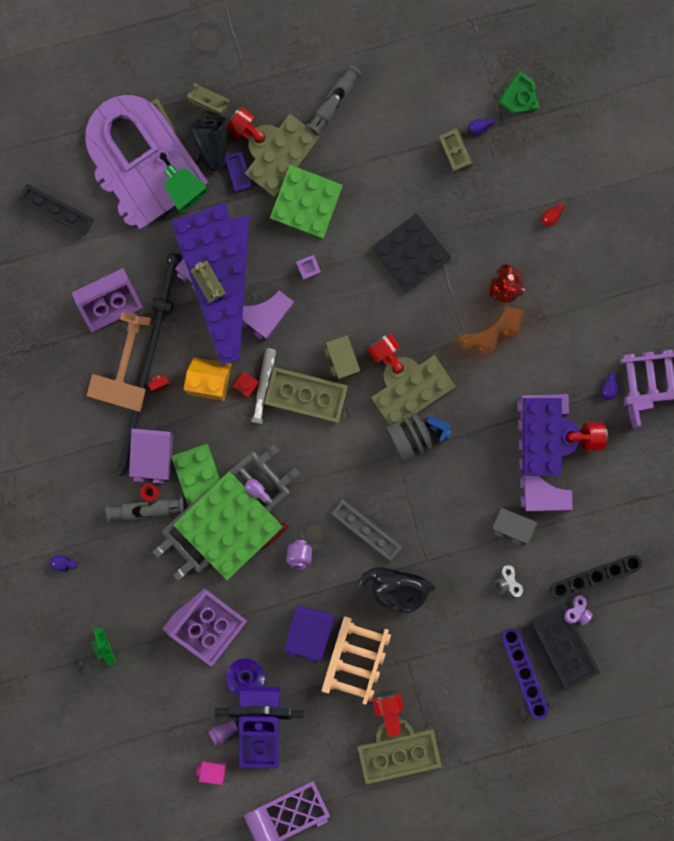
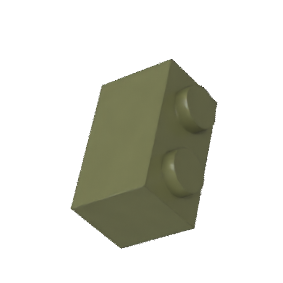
[324,335,360,380]

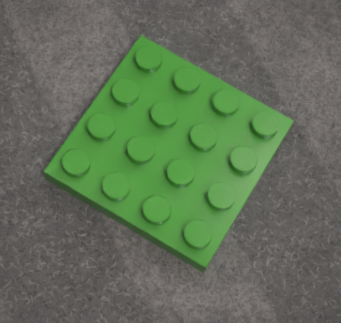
[173,471,283,580]

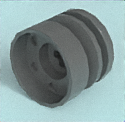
[386,413,433,463]

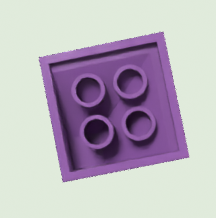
[162,588,247,667]

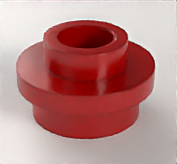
[140,483,160,502]

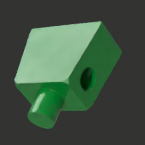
[164,165,210,213]

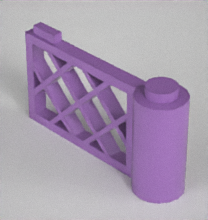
[243,781,330,841]

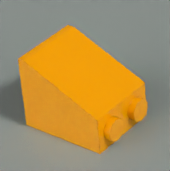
[184,357,232,401]

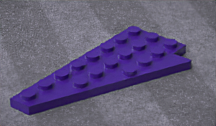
[171,203,250,366]

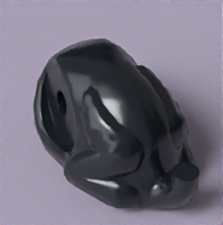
[358,567,435,613]

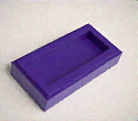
[225,151,253,193]

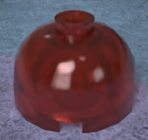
[489,264,525,303]

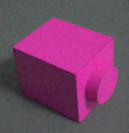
[196,760,226,785]

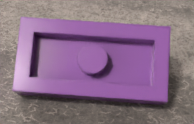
[628,400,654,429]

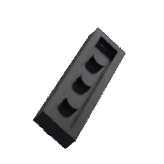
[18,184,94,236]

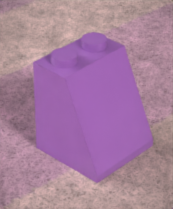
[129,429,174,484]

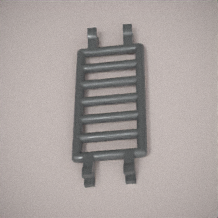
[152,444,300,581]

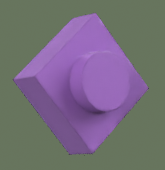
[296,255,321,280]

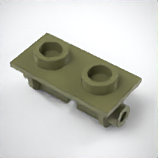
[190,261,226,303]

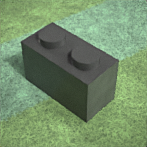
[491,507,537,546]

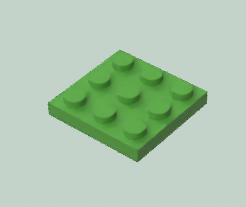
[269,165,343,239]

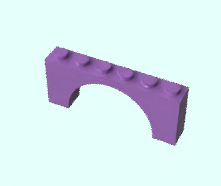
[175,258,295,340]
[517,394,573,512]

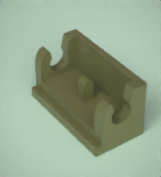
[187,83,230,116]
[439,129,474,172]

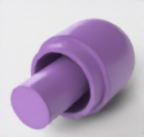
[245,479,270,502]

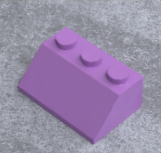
[72,268,143,333]

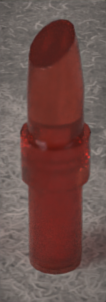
[260,522,289,549]

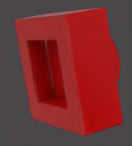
[233,371,259,398]
[148,375,170,392]

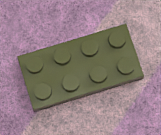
[264,367,348,423]

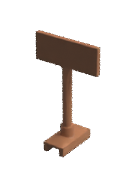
[87,312,151,412]

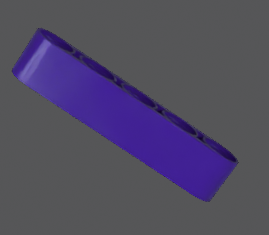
[501,628,548,719]

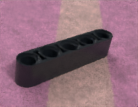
[550,555,642,599]

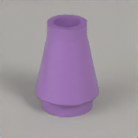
[208,720,238,745]

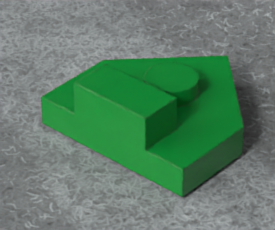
[497,71,539,114]
[91,627,117,666]

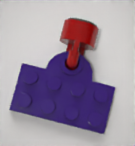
[522,398,608,476]

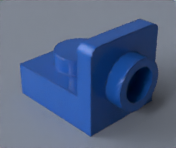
[426,415,452,443]

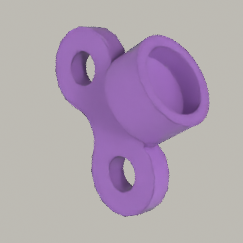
[564,595,593,626]

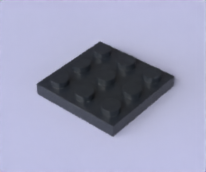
[371,213,451,293]

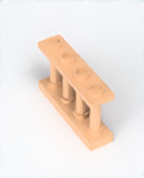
[322,616,391,705]

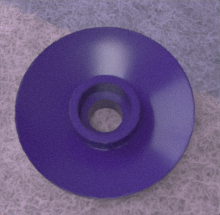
[226,658,265,695]

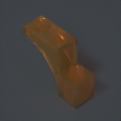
[457,306,525,354]

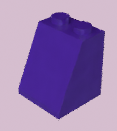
[284,605,334,664]

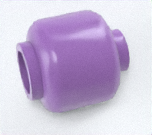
[286,540,312,570]

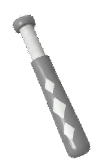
[251,348,276,424]

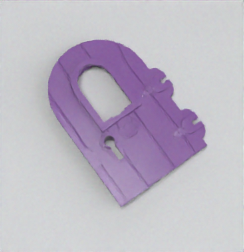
[85,95,208,230]

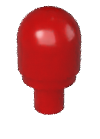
[542,203,565,226]

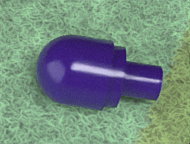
[468,118,495,135]
[601,373,618,400]
[50,555,77,571]

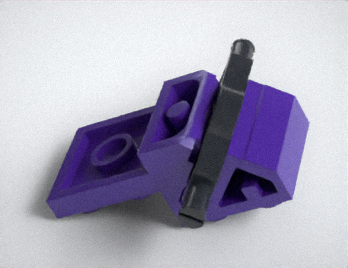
[215,686,304,768]

